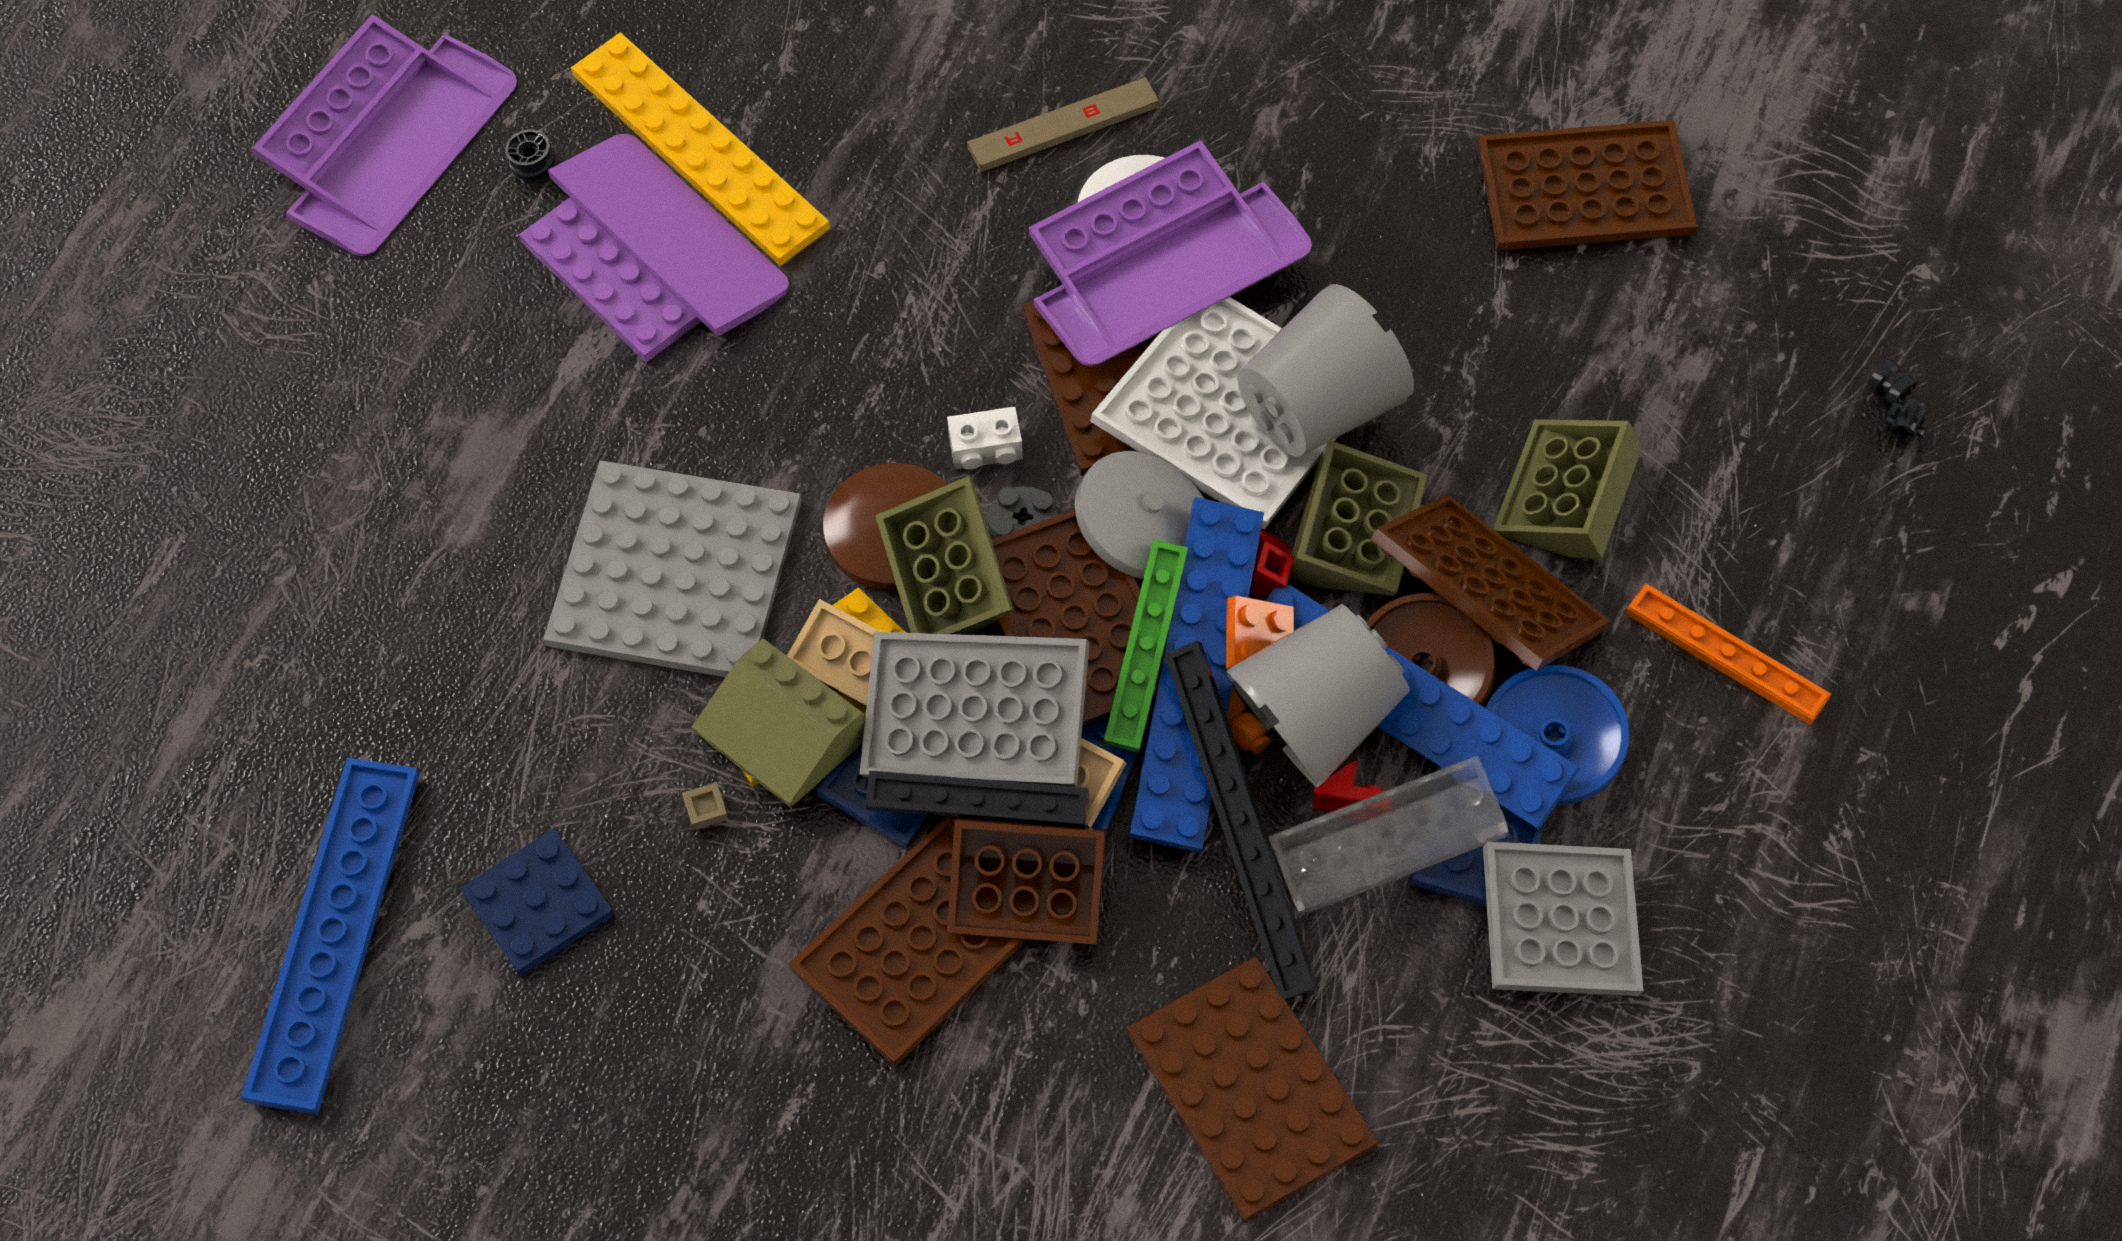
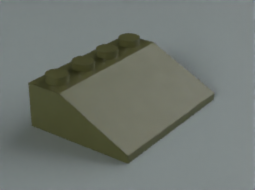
[1493,419,1643,559]
[1289,441,1428,596]
[875,476,1013,635]
[692,638,865,807]

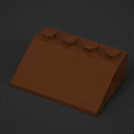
[947,818,1107,944]

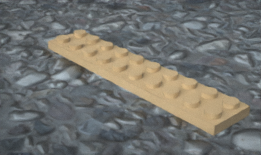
[787,599,1127,827]

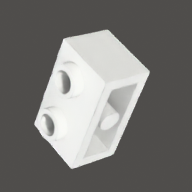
[947,407,1023,470]

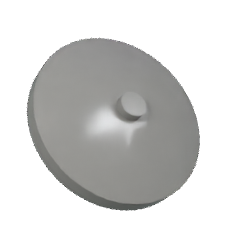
[1075,451,1204,579]

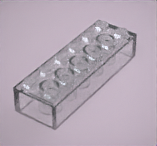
[1269,755,1509,916]

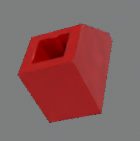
[1249,529,1294,601]

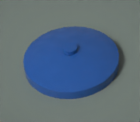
[1486,665,1629,806]

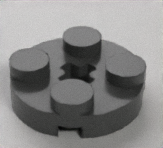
[988,486,1058,538]

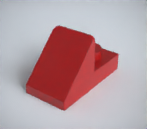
[1313,760,1390,820]

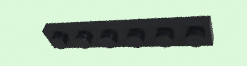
[865,771,1090,828]

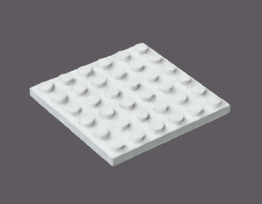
[1090,297,1336,529]

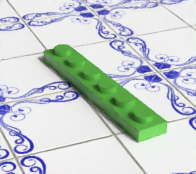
[1103,539,1188,753]

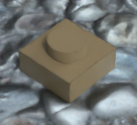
[682,782,729,830]

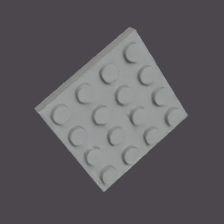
[1483,841,1644,996]

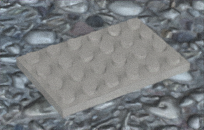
[860,632,1090,787]

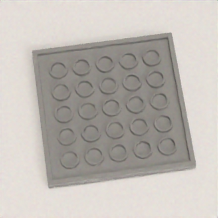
[543,460,802,677]

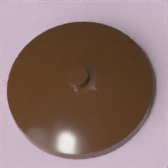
[823,463,948,590]
[1366,593,1496,706]

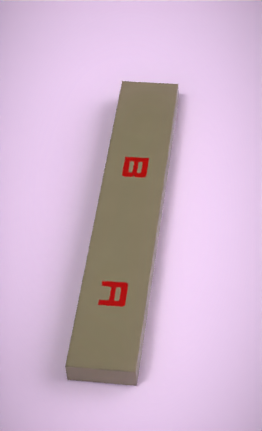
[967,77,1159,173]

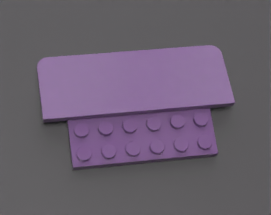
[252,14,517,256]
[519,134,789,362]
[1029,140,1312,366]

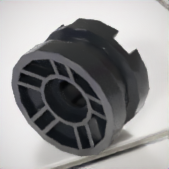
[505,129,555,181]

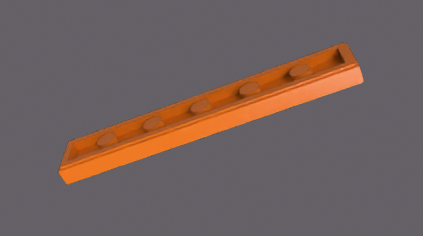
[1625,583,1831,725]

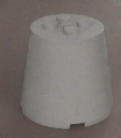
[1237,284,1414,457]
[1225,604,1410,788]

